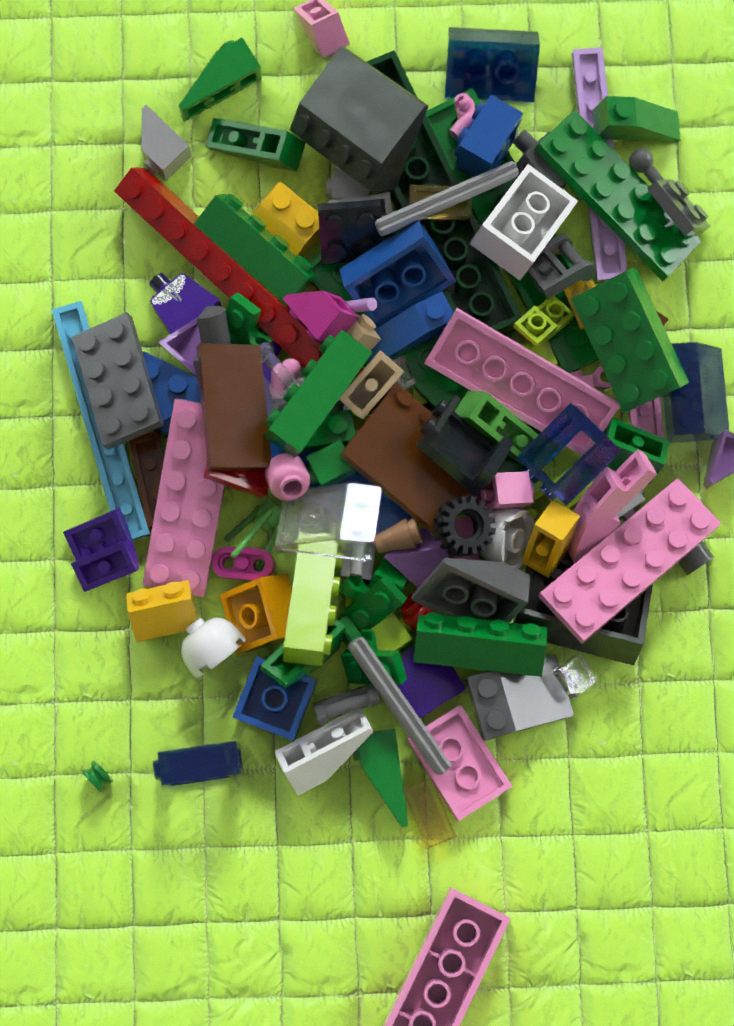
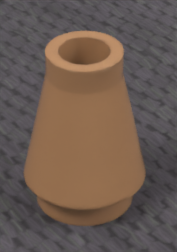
[373,518,423,554]

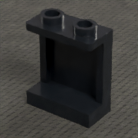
[416,395,514,496]

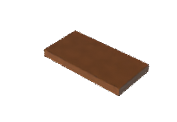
[196,343,272,470]

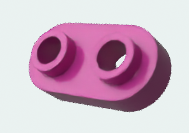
[211,546,276,581]

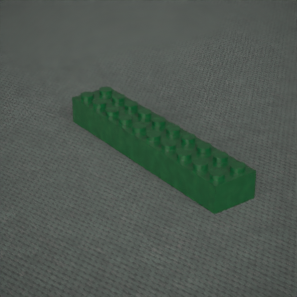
[367,50,522,335]

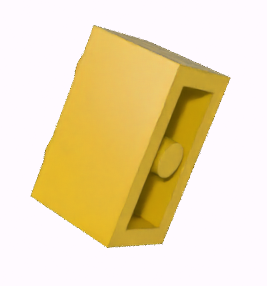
[521,500,580,578]
[126,580,198,642]

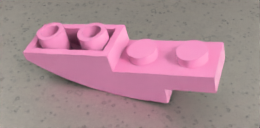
[567,449,657,563]

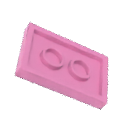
[406,705,512,822]

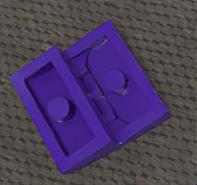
[63,507,139,592]
[397,646,466,718]

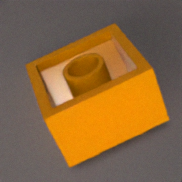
[220,574,292,655]

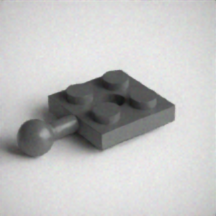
[629,148,710,236]

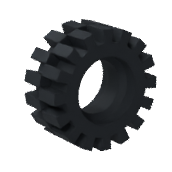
[432,496,496,557]

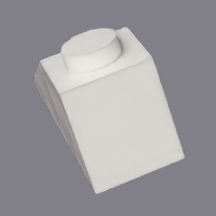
[275,708,373,796]

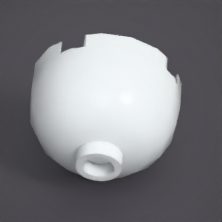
[480,508,535,569]
[181,618,246,679]

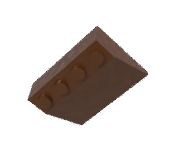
[339,382,472,535]

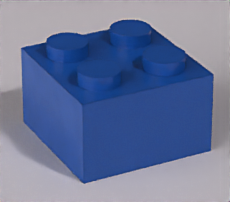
[454,95,523,178]
[233,657,317,742]

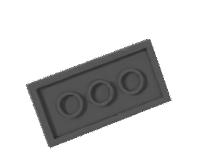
[72,312,164,450]

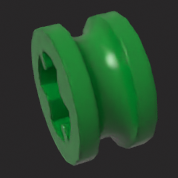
[82,760,113,792]

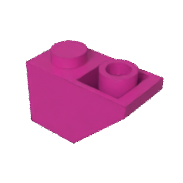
[283,291,358,343]

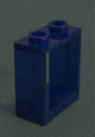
[518,403,621,506]
[153,741,244,787]

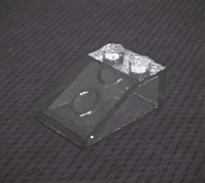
[275,483,381,562]

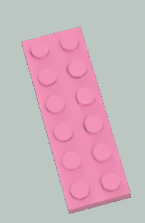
[424,308,620,458]
[142,398,225,597]
[538,478,721,644]

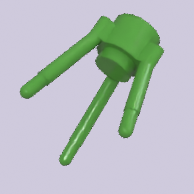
[224,500,285,571]

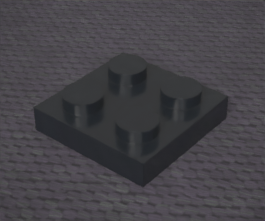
[317,199,382,264]

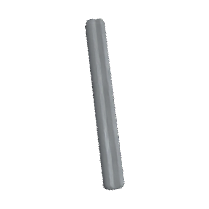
[375,161,519,236]
[348,637,451,775]

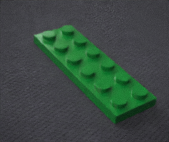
[534,109,702,282]

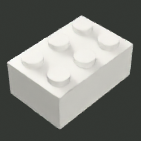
[470,164,578,280]

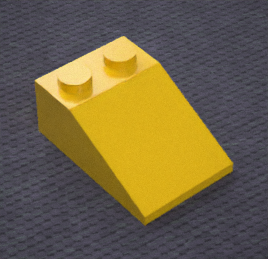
[253,181,320,257]

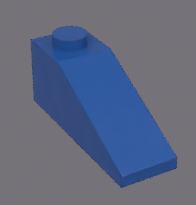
[368,291,454,362]

